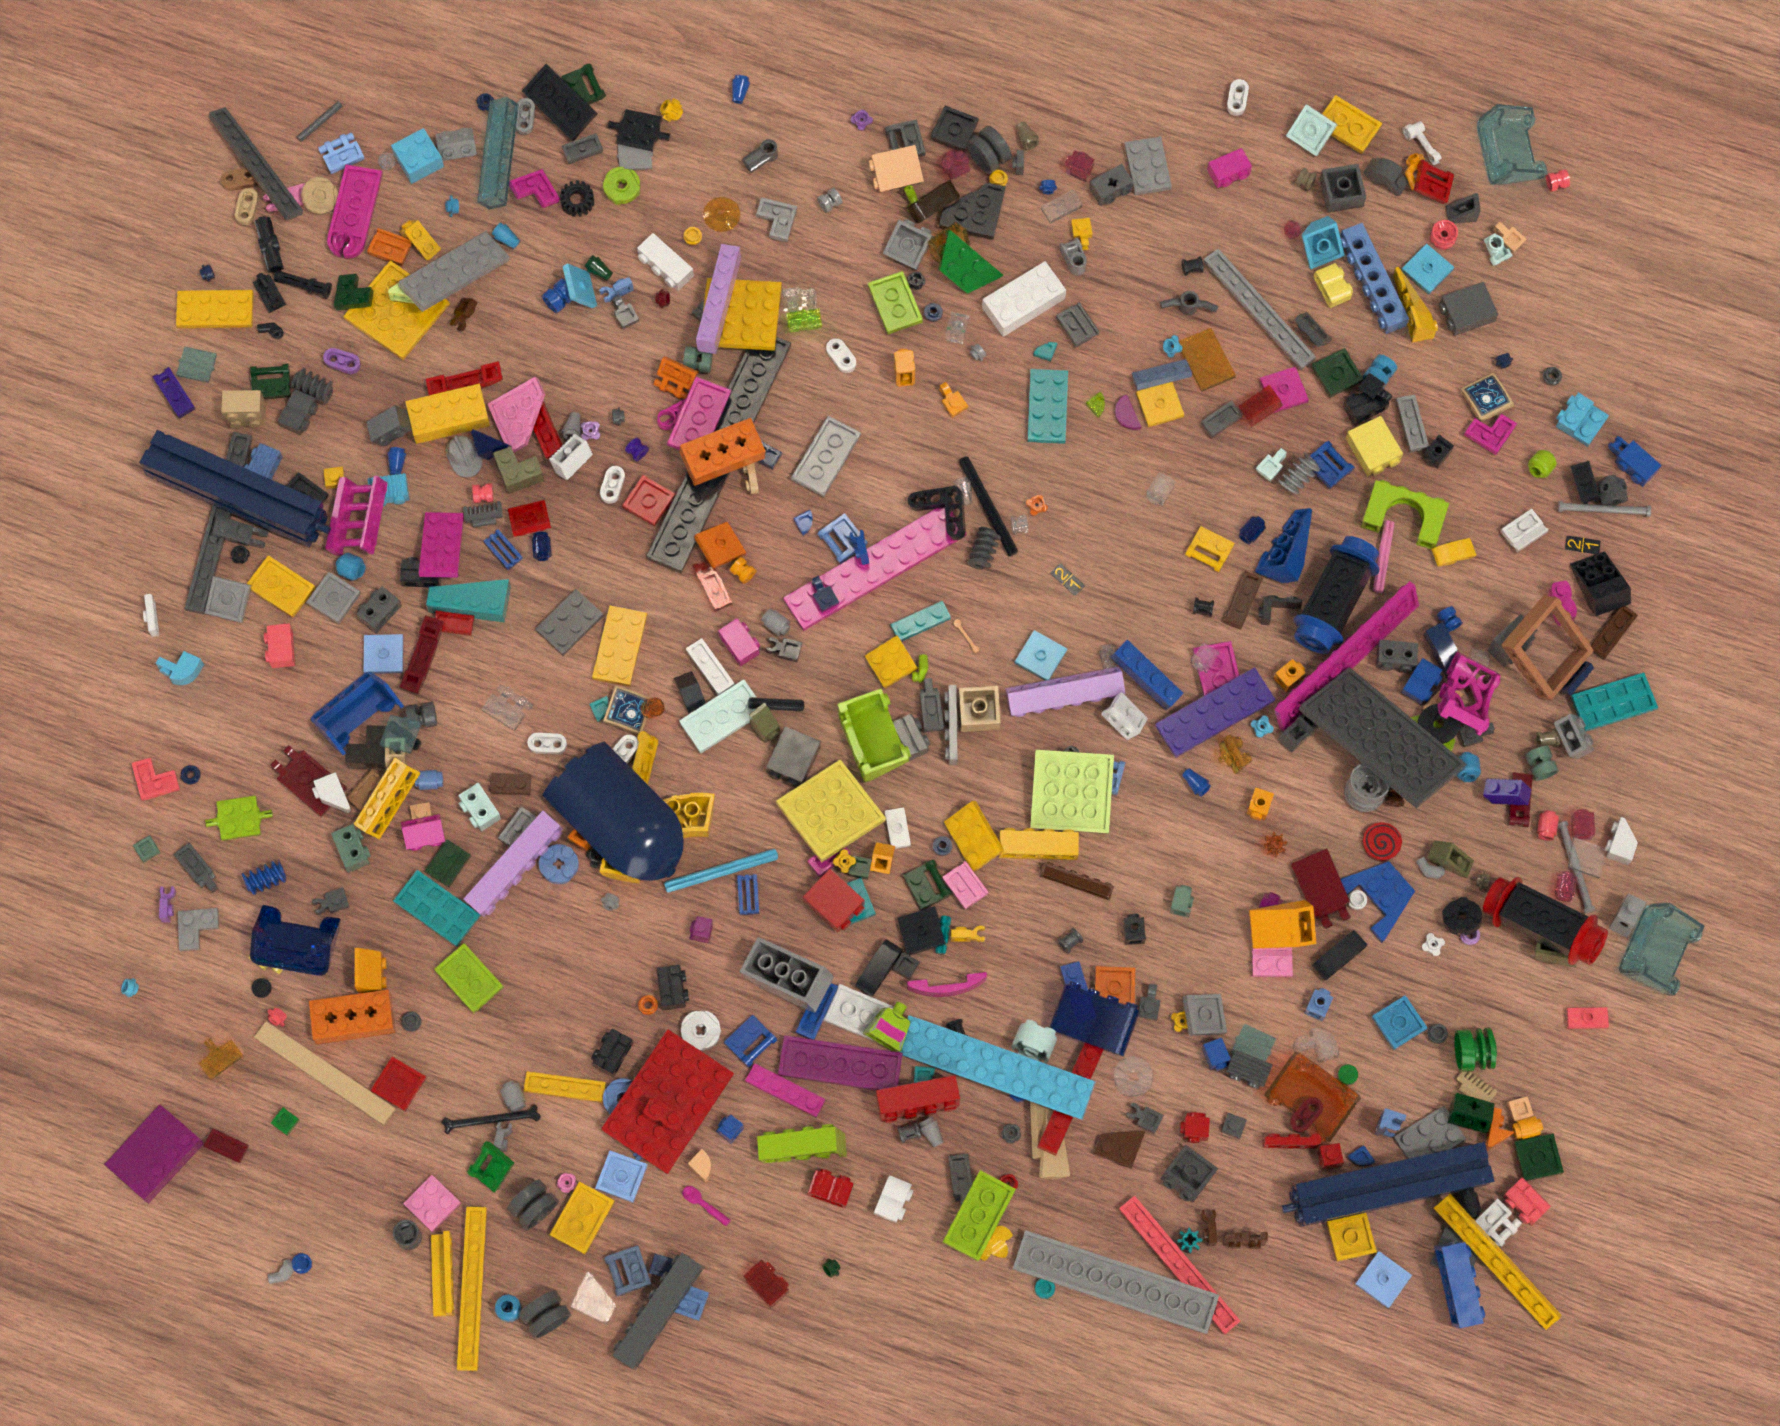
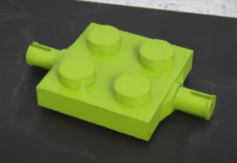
[205,796,273,841]

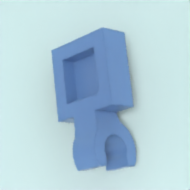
[599,277,634,303]

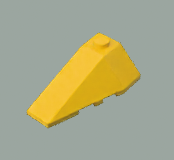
[1393,267,1438,343]

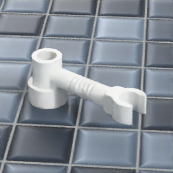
[1402,121,1442,165]

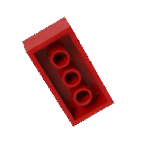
[876,1075,960,1123]

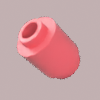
[1537,810,1559,841]

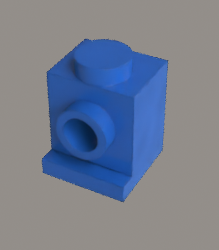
[716,1115,744,1144]

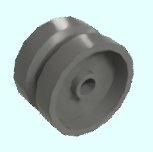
[966,126,1012,174]
[507,1179,559,1231]
[518,1290,571,1339]

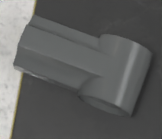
[742,139,778,173]

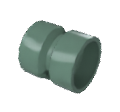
[683,346,713,373]
[1525,746,1559,781]

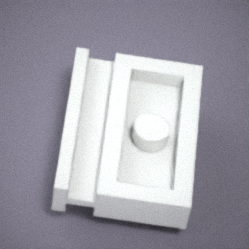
[1500,509,1548,553]

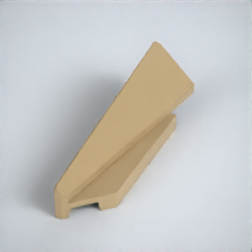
[1030,1101,1070,1180]

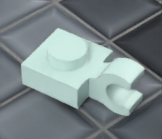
[1256,448,1287,482]

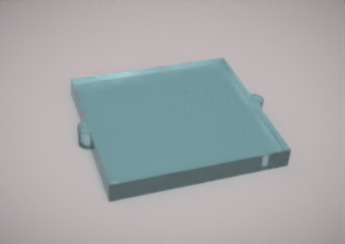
[176,347,217,383]
[379,715,421,754]
[1231,1024,1276,1062]

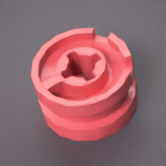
[1430,220,1458,250]

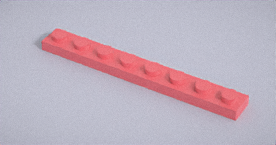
[1119,1196,1240,1335]

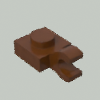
[450,298,478,331]
[1200,1209,1217,1246]

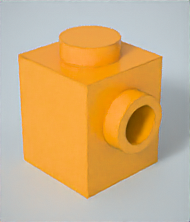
[1274,659,1306,693]
[1247,787,1274,821]
[870,842,895,874]

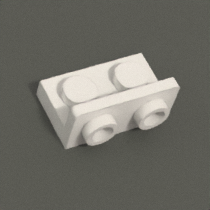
[1102,692,1148,740]

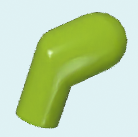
[904,185,918,213]

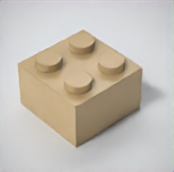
[221,390,266,428]
[958,686,1001,732]

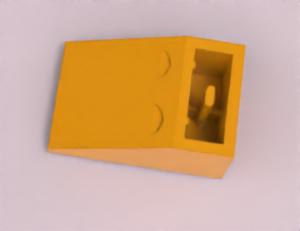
[1249,900,1317,948]

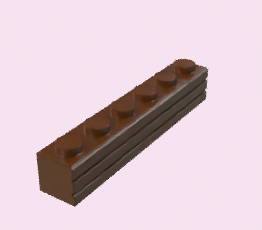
[1040,862,1114,900]

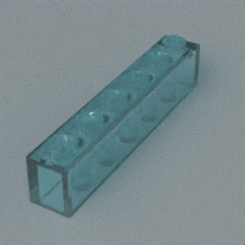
[477,97,519,210]

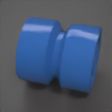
[541,278,572,314]

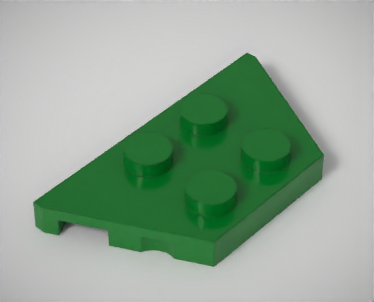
[938,229,1003,294]

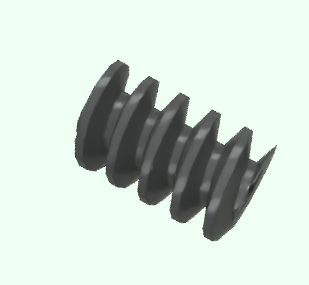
[291,368,333,404]
[967,526,1001,570]

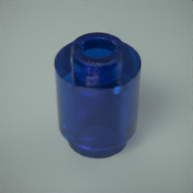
[1238,516,1266,545]
[531,531,552,561]

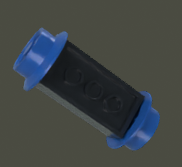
[1294,536,1380,654]

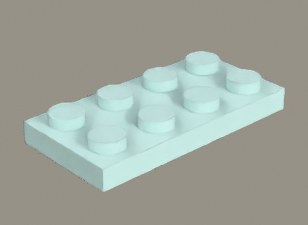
[679,680,756,754]

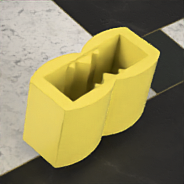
[1313,263,1353,308]

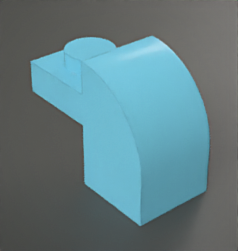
[156,651,204,685]

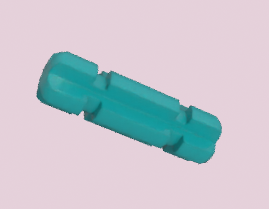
[935,916,951,954]

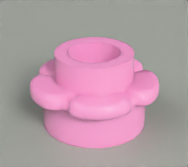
[557,1173,577,1193]

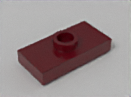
[203,1128,249,1164]

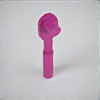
[682,1186,731,1226]

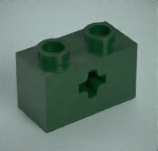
[1448,1093,1495,1134]

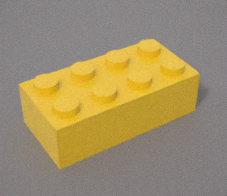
[405,384,490,444]

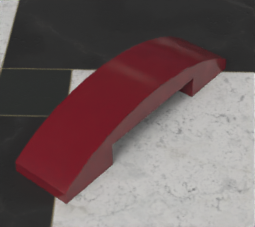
[399,615,444,694]

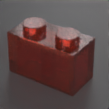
[1238,385,1283,427]
[743,1259,789,1309]

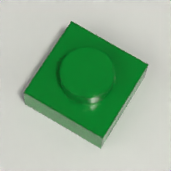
[271,1107,300,1136]

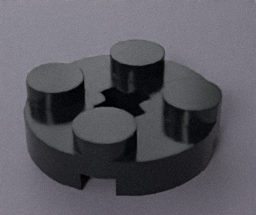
[1442,897,1482,936]

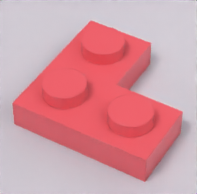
[132,758,180,801]

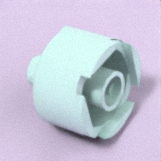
[1011,1019,1057,1063]

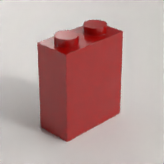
[803,869,865,933]

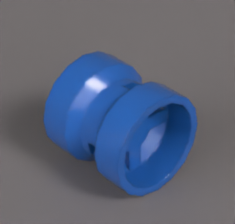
[1437,606,1463,632]

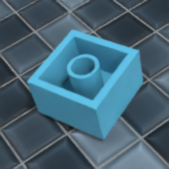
[391,128,444,184]

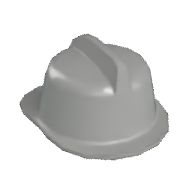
[446,436,482,478]

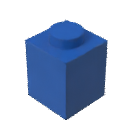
[1202,1037,1231,1071]

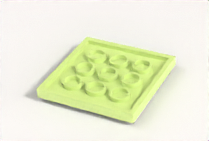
[1030,750,1114,833]

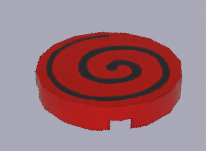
[1362,822,1402,862]

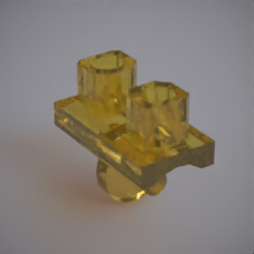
[1218,734,1252,774]

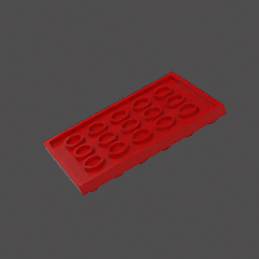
[601,1029,734,1174]

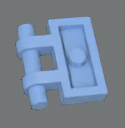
[318,132,365,174]

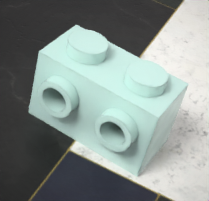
[458,783,501,832]

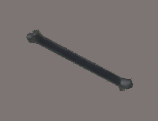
[442,1104,541,1135]

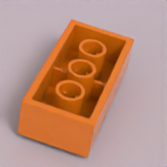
[679,418,766,486]
[309,990,396,1045]

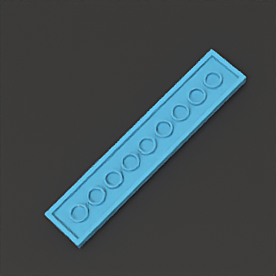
[900,1015,1096,1120]

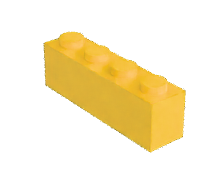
[999,828,1079,860]

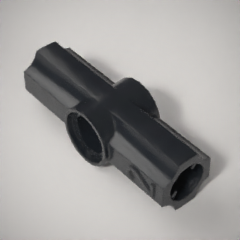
[255,216,284,273]

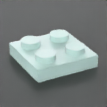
[1286,104,1338,156]

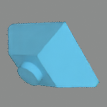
[1301,216,1345,269]

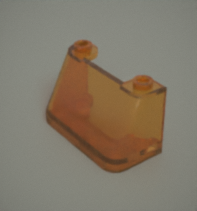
[1264,1052,1361,1142]

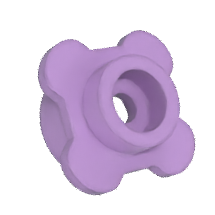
[581,421,600,440]

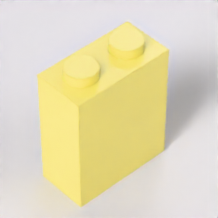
[1345,416,1403,477]

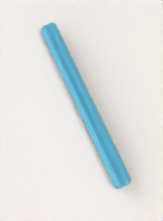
[664,849,778,893]

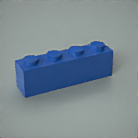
[1110,639,1184,710]

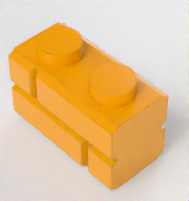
[894,349,915,387]

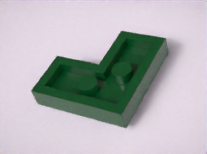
[334,273,374,310]

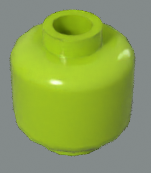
[1528,450,1557,478]

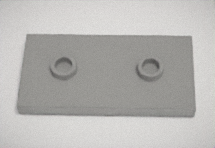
[791,416,861,497]

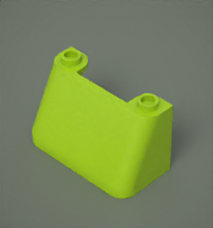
[837,689,911,783]

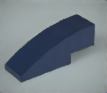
[1424,622,1466,683]

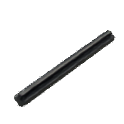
[959,456,1018,557]

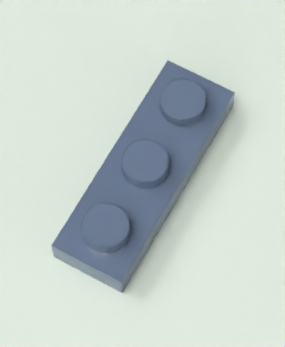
[1132,359,1192,390]

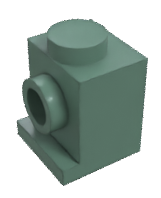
[1170,885,1194,918]

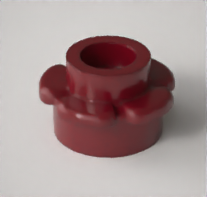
[655,289,670,308]

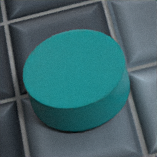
[1035,1279,1055,1299]

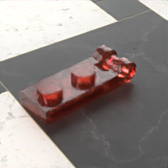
[692,559,733,612]

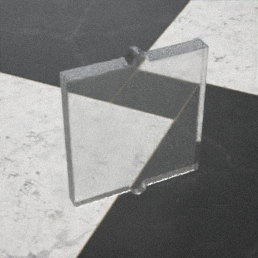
[1568,837,1605,878]

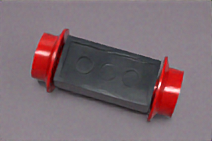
[1483,877,1608,965]

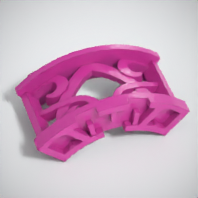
[1438,651,1501,736]

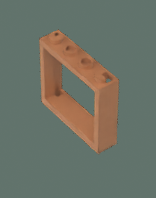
[1501,595,1594,701]

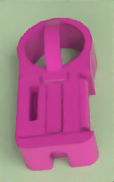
[657,399,686,430]

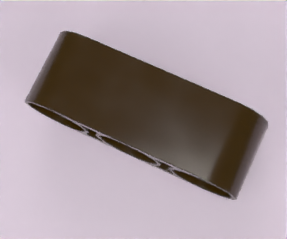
[907,180,960,224]

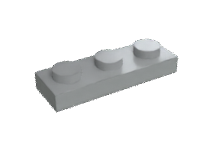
[1396,394,1429,453]

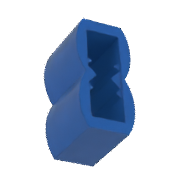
[1401,658,1443,705]

